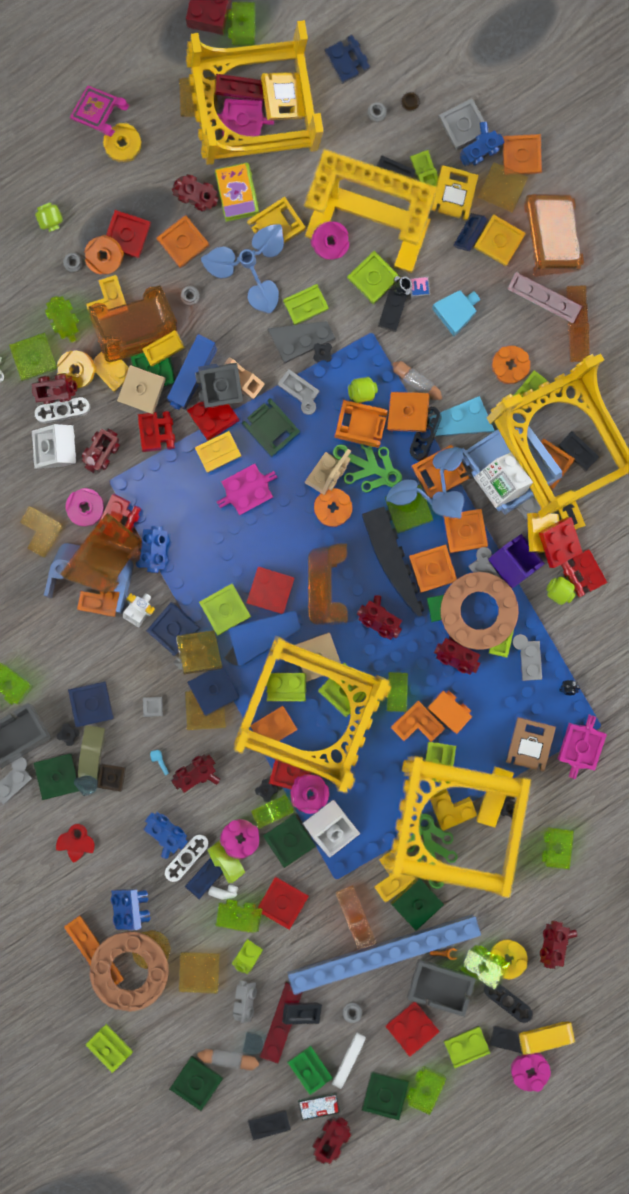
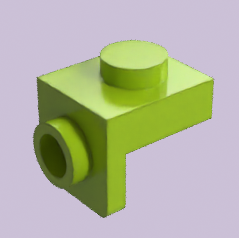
[231,939,263,974]

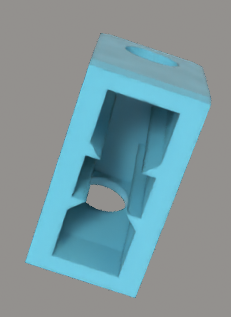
[432,290,480,336]

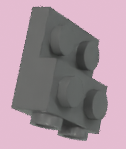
[195,362,243,408]

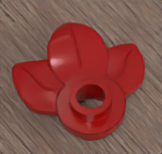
[56,824,95,863]

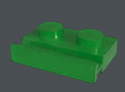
[288,1045,333,1095]

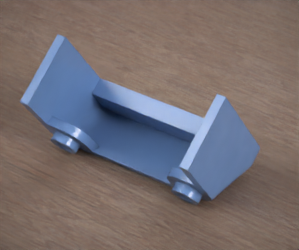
[44,543,134,614]

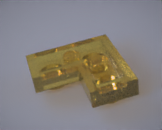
[20,506,63,558]

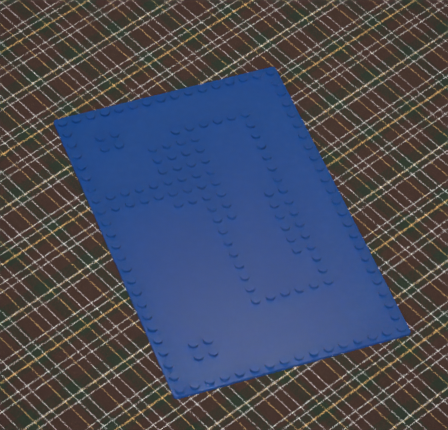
[110,333,601,879]

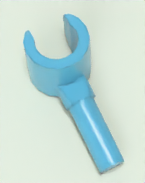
[150,750,169,775]

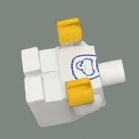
[123,593,155,628]

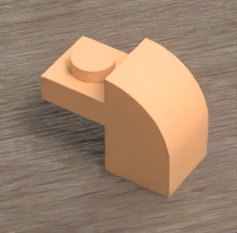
[225,357,265,399]

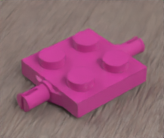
[211,99,274,138]
[217,464,278,515]
[557,715,607,779]

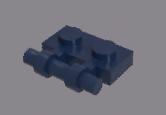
[325,35,370,84]

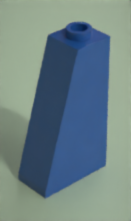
[167,334,217,410]
[229,610,303,667]

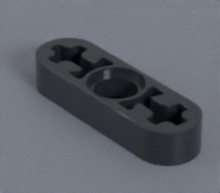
[410,406,442,461]
[483,980,533,1023]

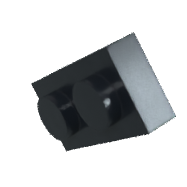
[376,155,416,179]
[378,289,407,332]
[558,431,599,472]
[282,1003,322,1025]
[490,1025,522,1053]
[248,1110,291,1140]

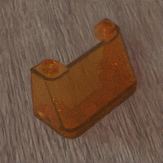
[524,194,584,277]
[88,285,177,362]
[60,513,142,593]
[308,544,348,625]

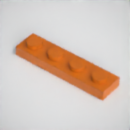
[64,915,125,985]

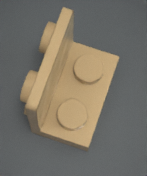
[305,449,351,495]

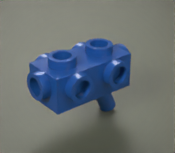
[460,122,504,167]
[135,526,170,573]
[143,812,188,859]

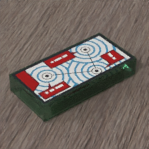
[298,1092,340,1121]

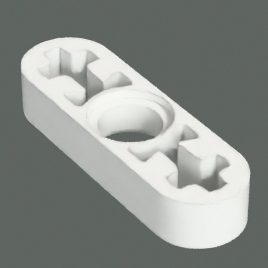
[35,397,90,423]
[165,834,209,882]
[332,1033,366,1089]

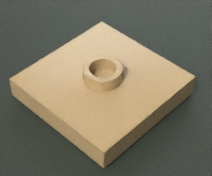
[117,365,166,414]
[295,632,341,682]

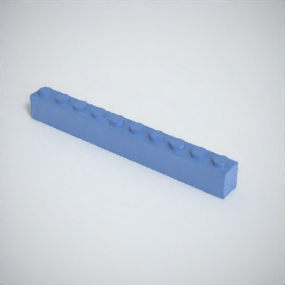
[287,914,481,994]

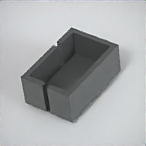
[0,703,52,768]
[407,959,476,1017]

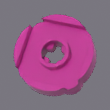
[311,221,350,260]
[65,488,104,527]
[291,774,329,814]
[220,819,260,859]
[511,1053,551,1092]

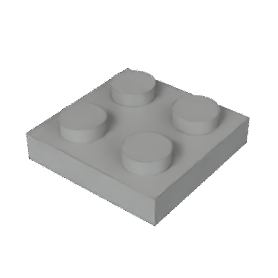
[438,99,490,150]

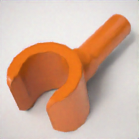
[430,947,457,960]

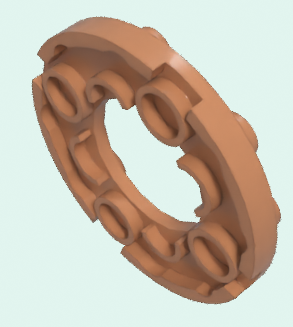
[441,572,518,650]
[90,931,169,1012]

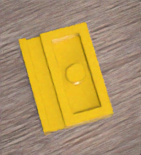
[93,345,129,393]
[195,431,242,473]

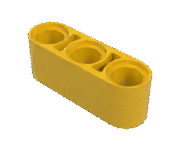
[519,1021,575,1054]

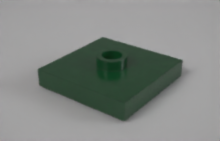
[34,753,81,800]
[263,814,316,868]
[390,877,444,931]
[169,1055,223,1111]
[361,1071,409,1121]

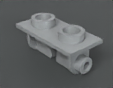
[233,980,257,1023]

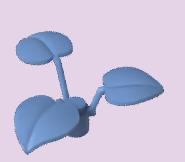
[201,224,284,313]
[386,447,464,518]

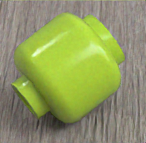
[35,202,63,232]
[348,377,378,403]
[546,577,576,605]

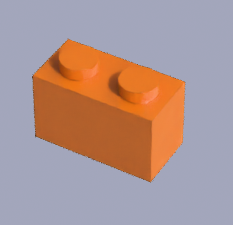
[427,691,472,734]

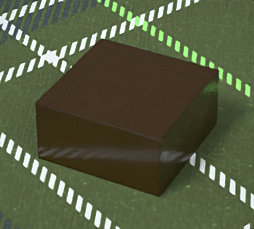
[97,764,126,792]

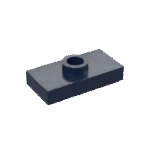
[453,213,488,252]
[185,857,223,900]

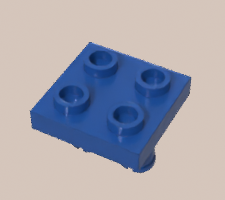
[111,889,150,930]

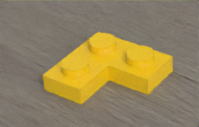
[86,275,129,323]
[429,789,477,831]
[374,850,416,903]

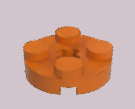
[84,235,124,274]
[492,346,530,384]
[314,488,352,527]

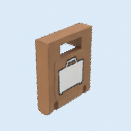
[506,717,556,772]

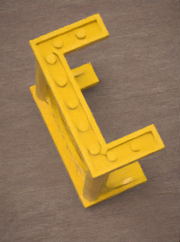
[186,20,324,165]
[304,149,437,273]
[486,354,629,519]
[233,636,391,793]
[384,757,531,898]

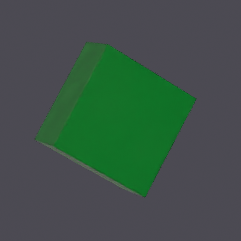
[427,595,444,622]

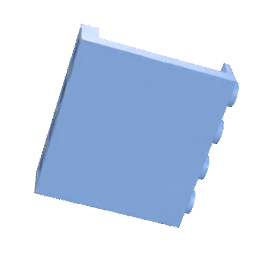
[462,414,562,515]

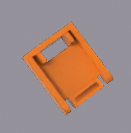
[335,400,388,448]
[411,445,470,499]

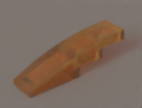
[566,285,589,362]
[335,885,377,950]

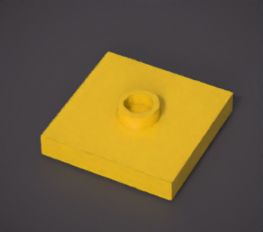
[474,214,526,266]
[527,513,560,552]

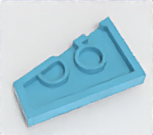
[429,396,495,437]

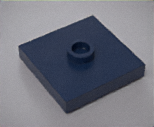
[146,602,200,656]
[187,664,239,717]
[68,681,114,727]

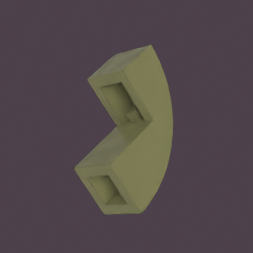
[78,725,105,781]

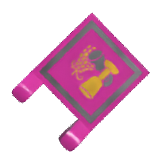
[70,85,129,137]

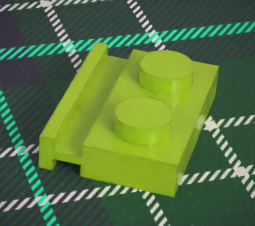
[283,284,329,325]
[267,673,306,701]
[425,742,456,784]
[85,1024,133,1073]
[444,1026,490,1068]

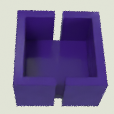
[488,534,545,589]

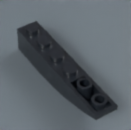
[362,506,424,618]

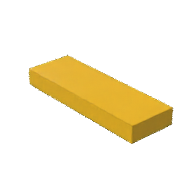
[476,767,514,827]

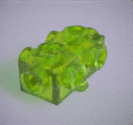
[45,296,79,343]

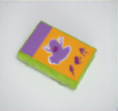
[215,163,260,222]

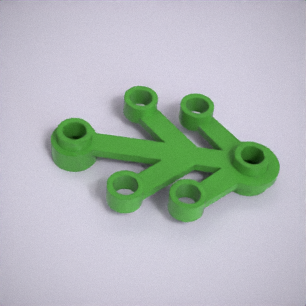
[333,444,402,493]
[407,814,457,889]

